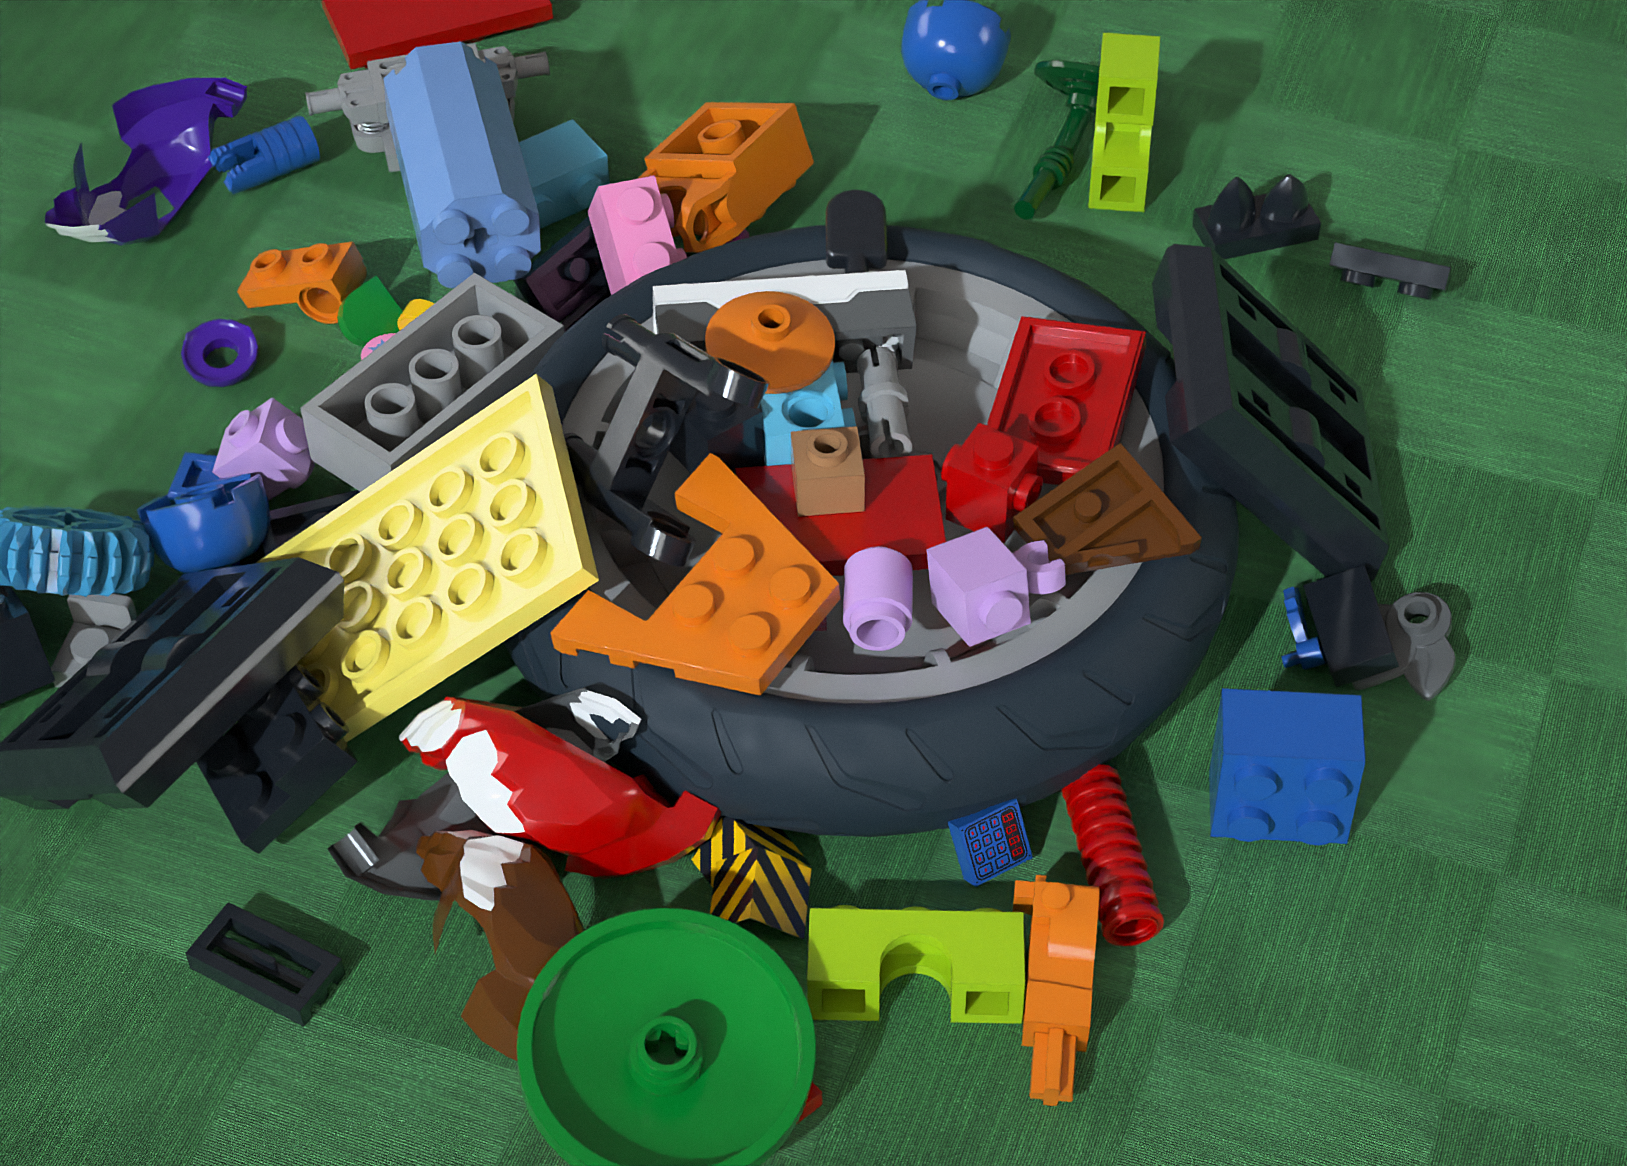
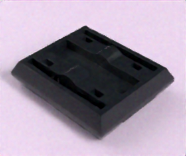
[1152,244,1389,582]
[0,557,344,810]

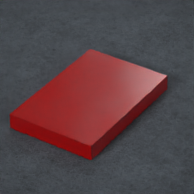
[986,316,1147,485]
[736,454,946,576]

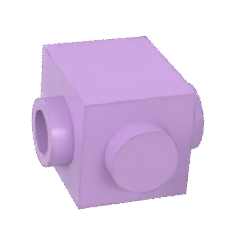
[212,398,315,501]

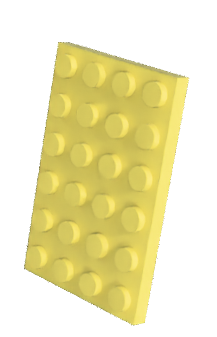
[256,374,599,742]

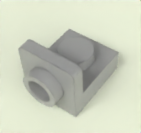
[51,593,137,688]

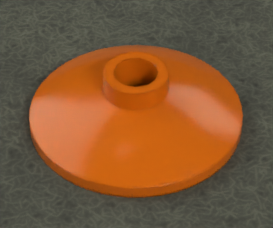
[705,291,835,394]

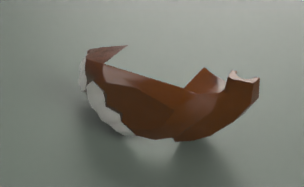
[416,830,585,1061]

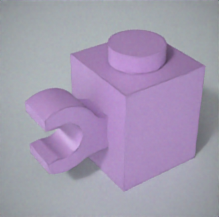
[926,527,1066,647]

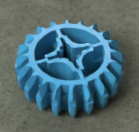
[0,505,155,597]

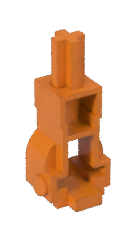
[1012,875,1099,1106]

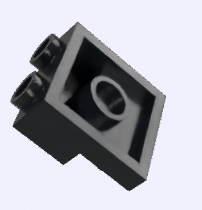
[196,663,358,854]

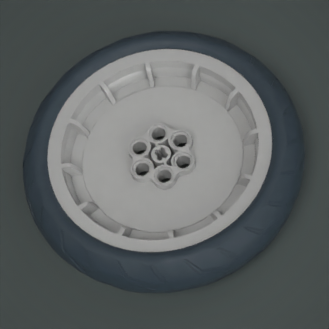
[503,225,1239,837]

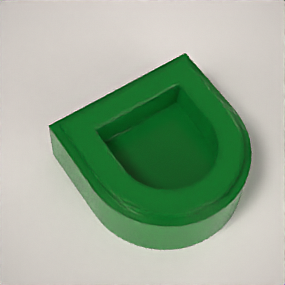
[338,275,403,347]

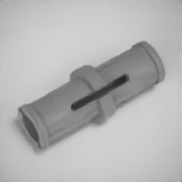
[857,347,912,458]

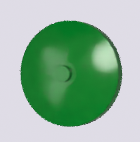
[517,908,816,1166]

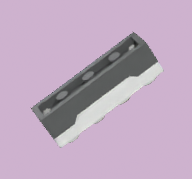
[653,270,917,373]

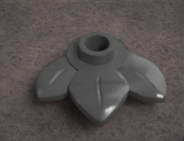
[1352,592,1456,701]

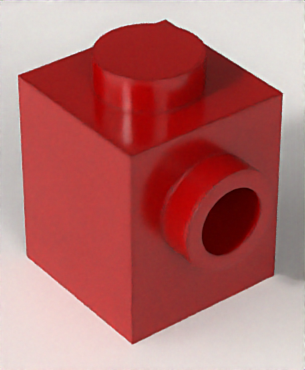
[941,423,1043,544]

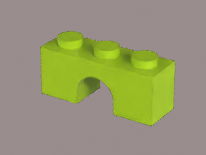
[1088,33,1160,212]
[807,905,1025,1024]

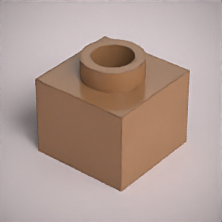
[791,426,865,517]

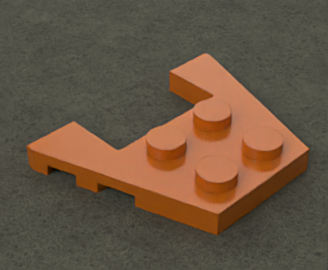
[550,453,840,696]

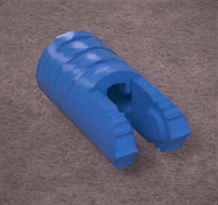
[207,115,320,195]

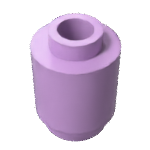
[843,546,913,651]

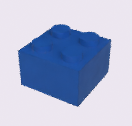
[1209,688,1366,845]

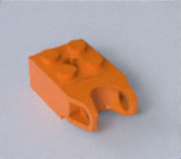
[637,102,814,253]

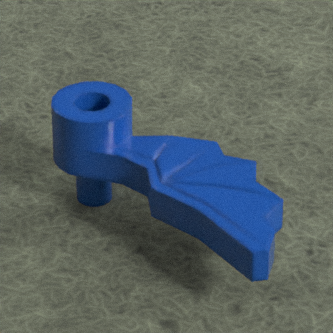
[1281,586,1327,670]

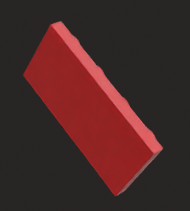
[321,0,553,70]

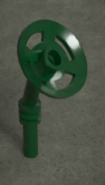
[1014,60,1100,220]

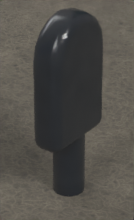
[825,189,888,274]

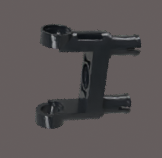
[564,314,770,567]

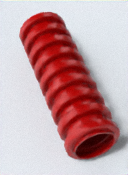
[1061,764,1164,946]

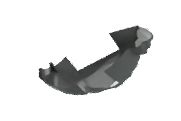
[327,688,641,901]

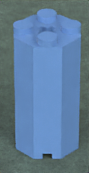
[383,41,541,288]

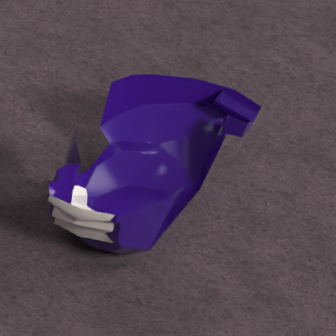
[45,78,247,246]

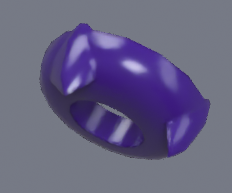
[181,319,259,387]

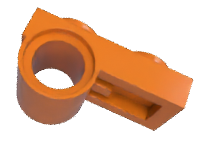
[237,242,367,324]

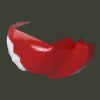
[399,696,721,879]

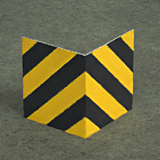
[691,816,812,887]
[710,846,811,940]

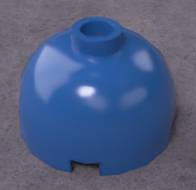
[901,0,1011,100]
[137,473,271,573]

